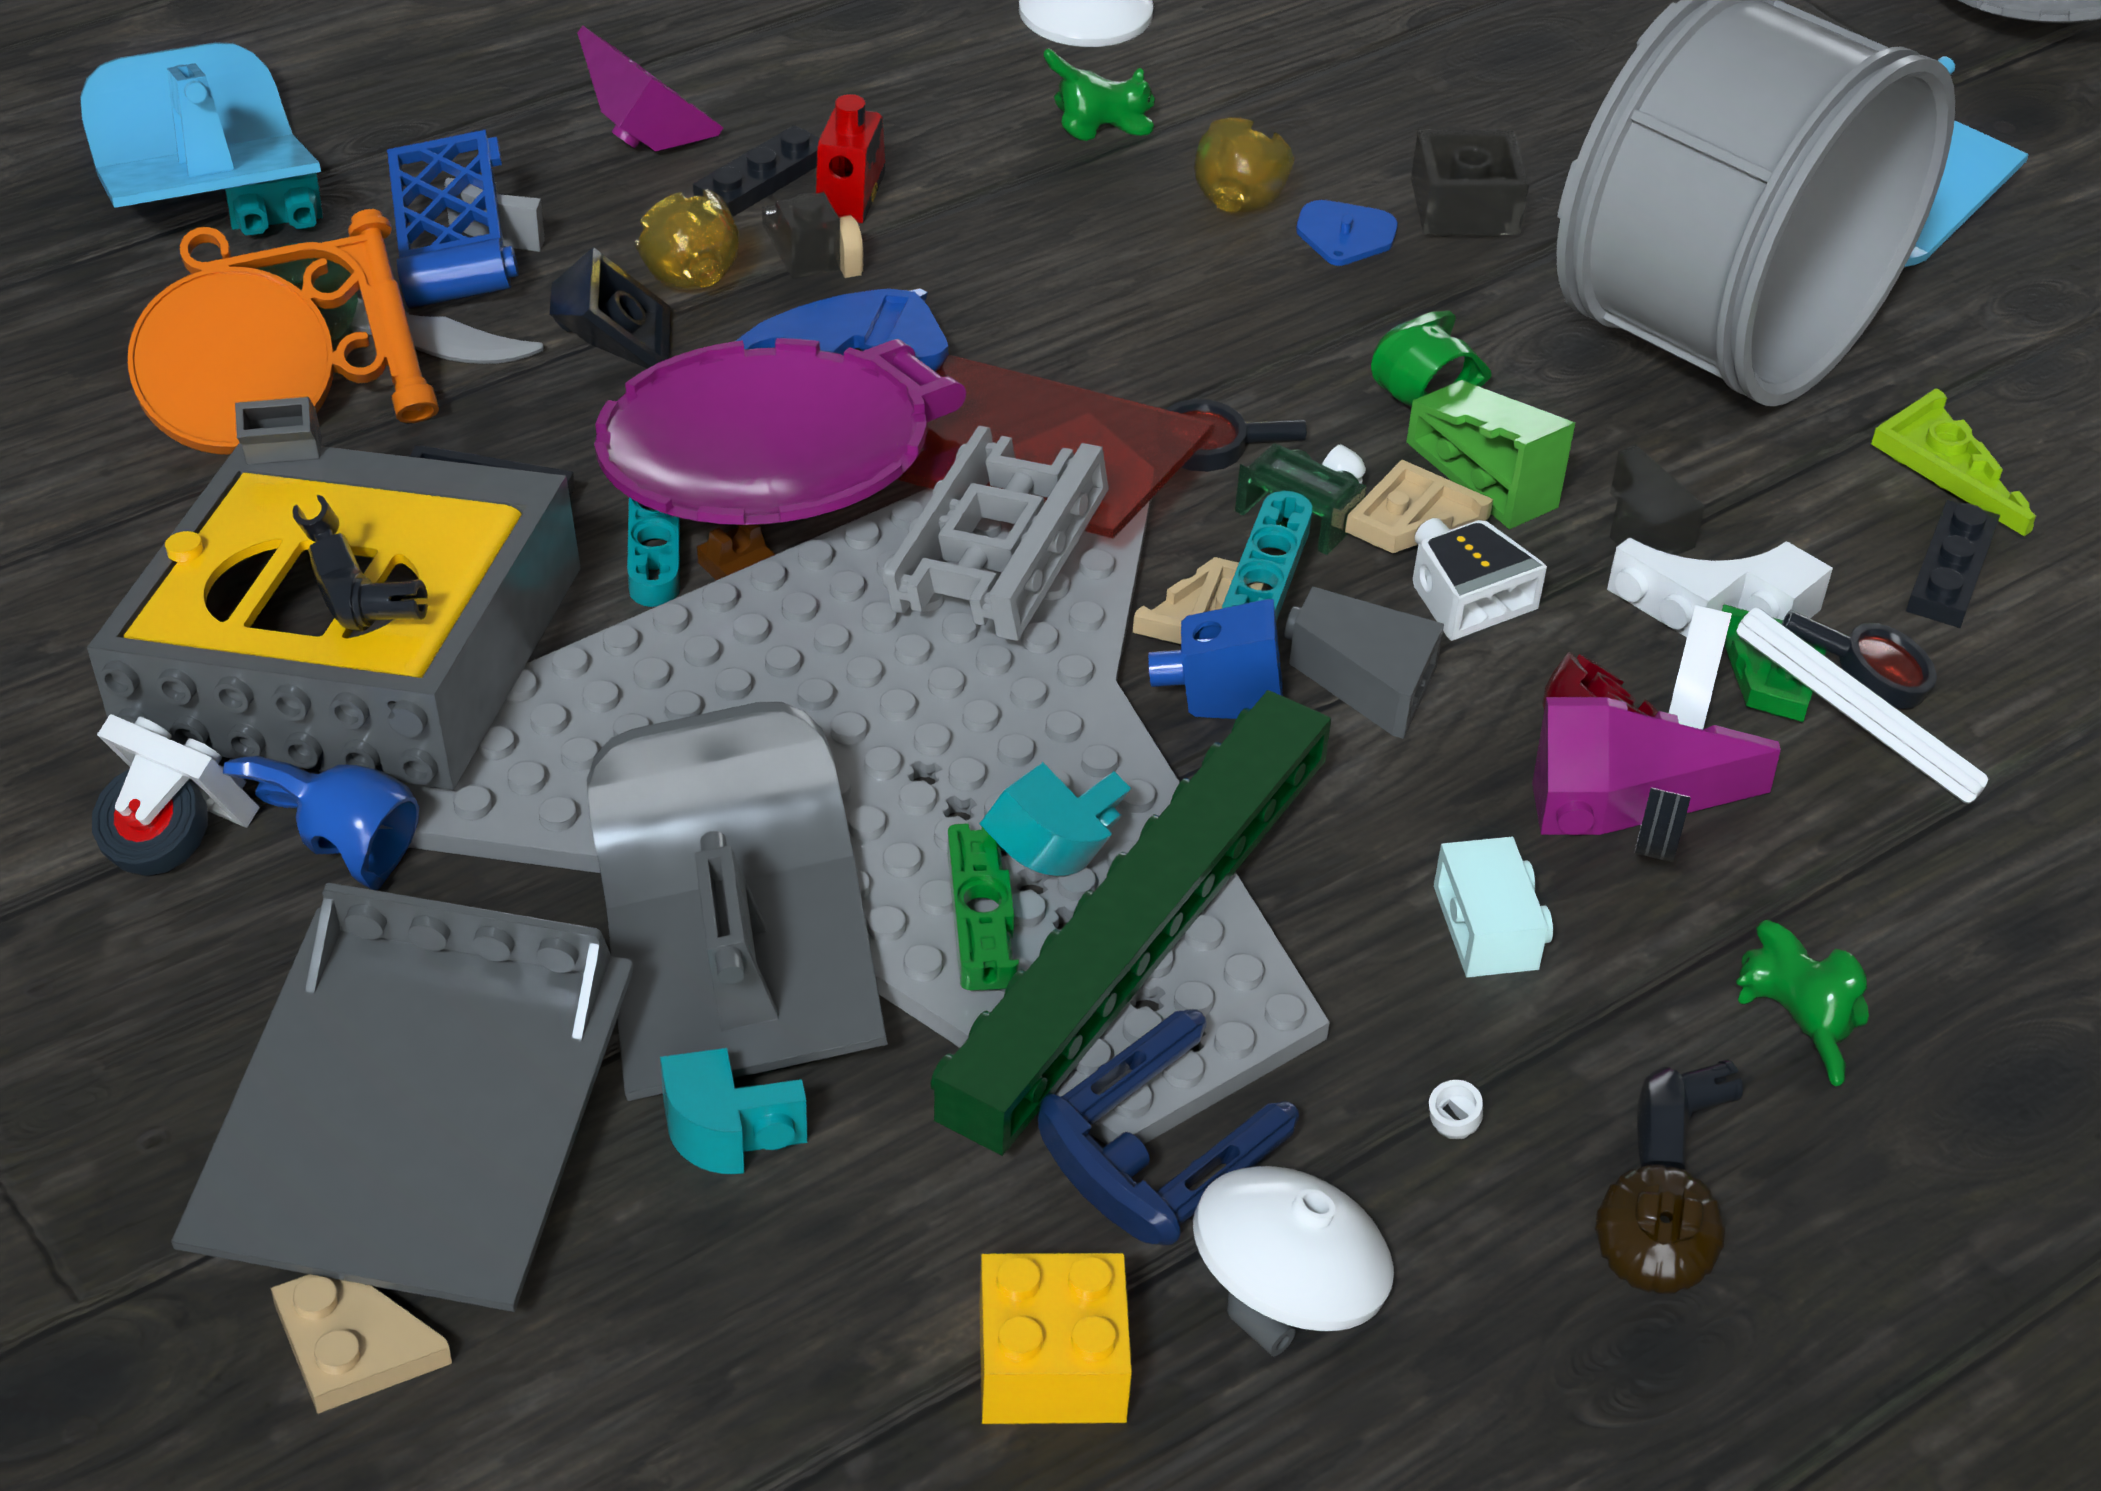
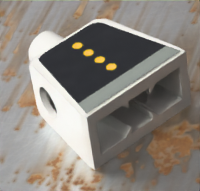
[1413,518,1547,641]

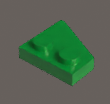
[1722,604,1826,722]

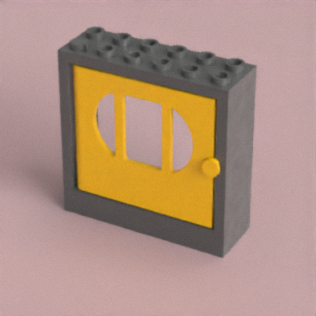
[87,442,581,790]

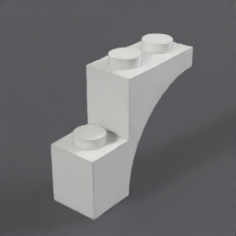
[1607,538,1833,637]

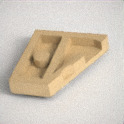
[1345,460,1493,553]
[1133,557,1267,644]
[271,1274,452,1414]

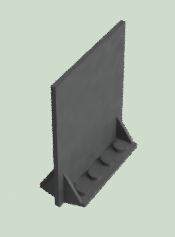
[171,883,633,1312]

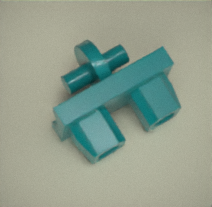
[225,173,323,236]

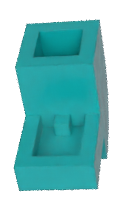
[979,762,1132,876]
[660,1048,807,1174]

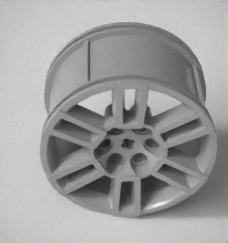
[1556,0,1955,406]

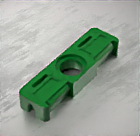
[947,823,1019,990]

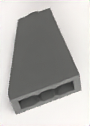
[1284,586,1444,739]

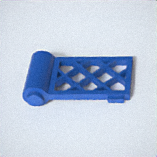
[387,130,519,309]

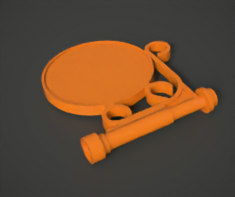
[127,209,439,455]

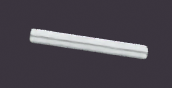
[1736,608,1989,804]

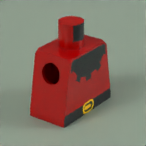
[815,94,885,224]

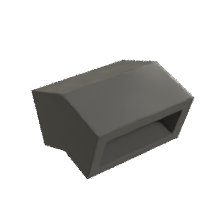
[235,397,322,465]

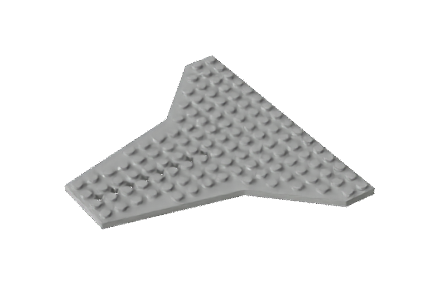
[320,418,1330,1145]

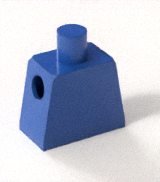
[1148,599,1283,719]

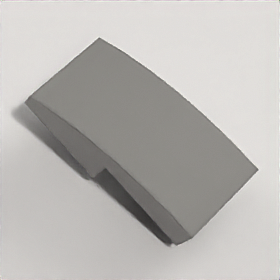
[444,178,544,252]

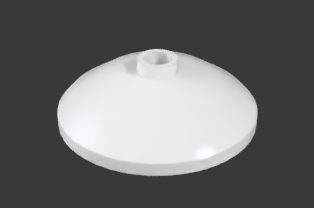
[1019,0,1153,47]
[1193,1166,1394,1331]

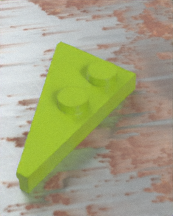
[1871,388,2036,536]

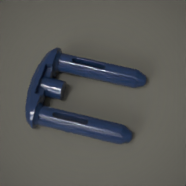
[1038,1009,1299,1246]

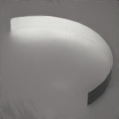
[1635,605,1732,862]

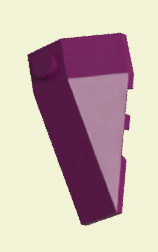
[578,25,724,151]
[1532,697,1781,835]

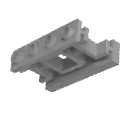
[882,426,1109,641]

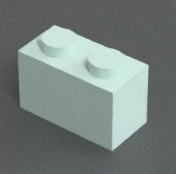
[1433,836,1553,978]

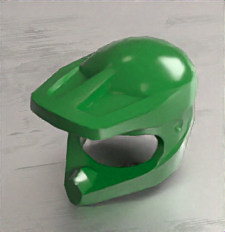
[1371,311,1492,407]

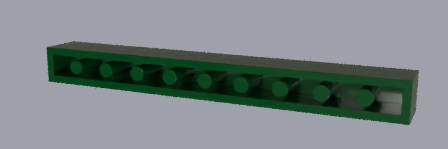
[930,690,1331,1156]

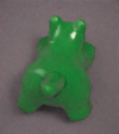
[1043,49,1155,141]
[1736,920,1869,1086]

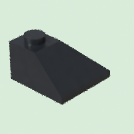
[549,247,670,369]

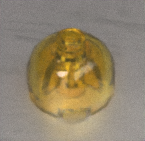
[1194,117,1295,213]
[634,190,740,291]

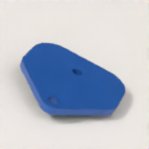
[1296,200,1398,266]

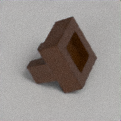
[697,525,775,580]

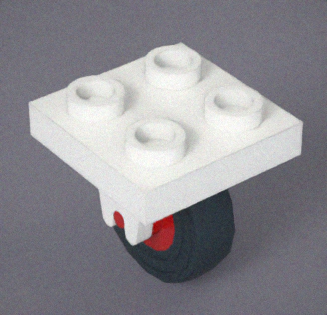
[92,714,260,876]

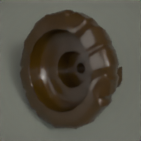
[1595,1165,1725,1294]

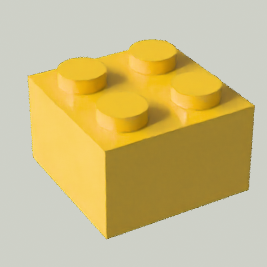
[979,1253,1131,1424]

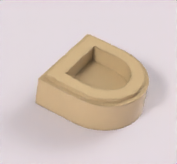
[830,215,863,278]

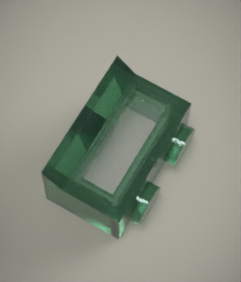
[1235,443,1366,555]

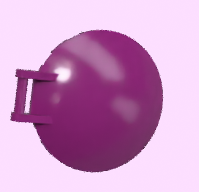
[594,338,966,525]

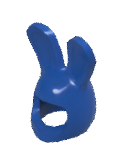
[223,756,420,891]

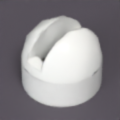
[1318,445,1366,493]
[1429,1080,1483,1139]

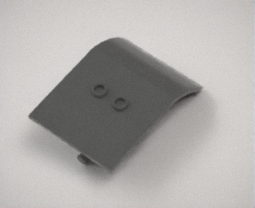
[587,702,888,1101]

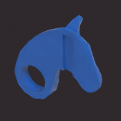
[736,289,949,371]

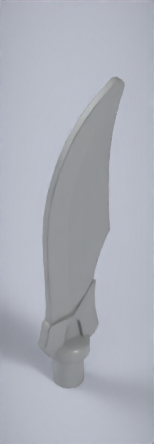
[325,298,544,364]

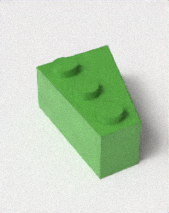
[1406,380,1575,530]

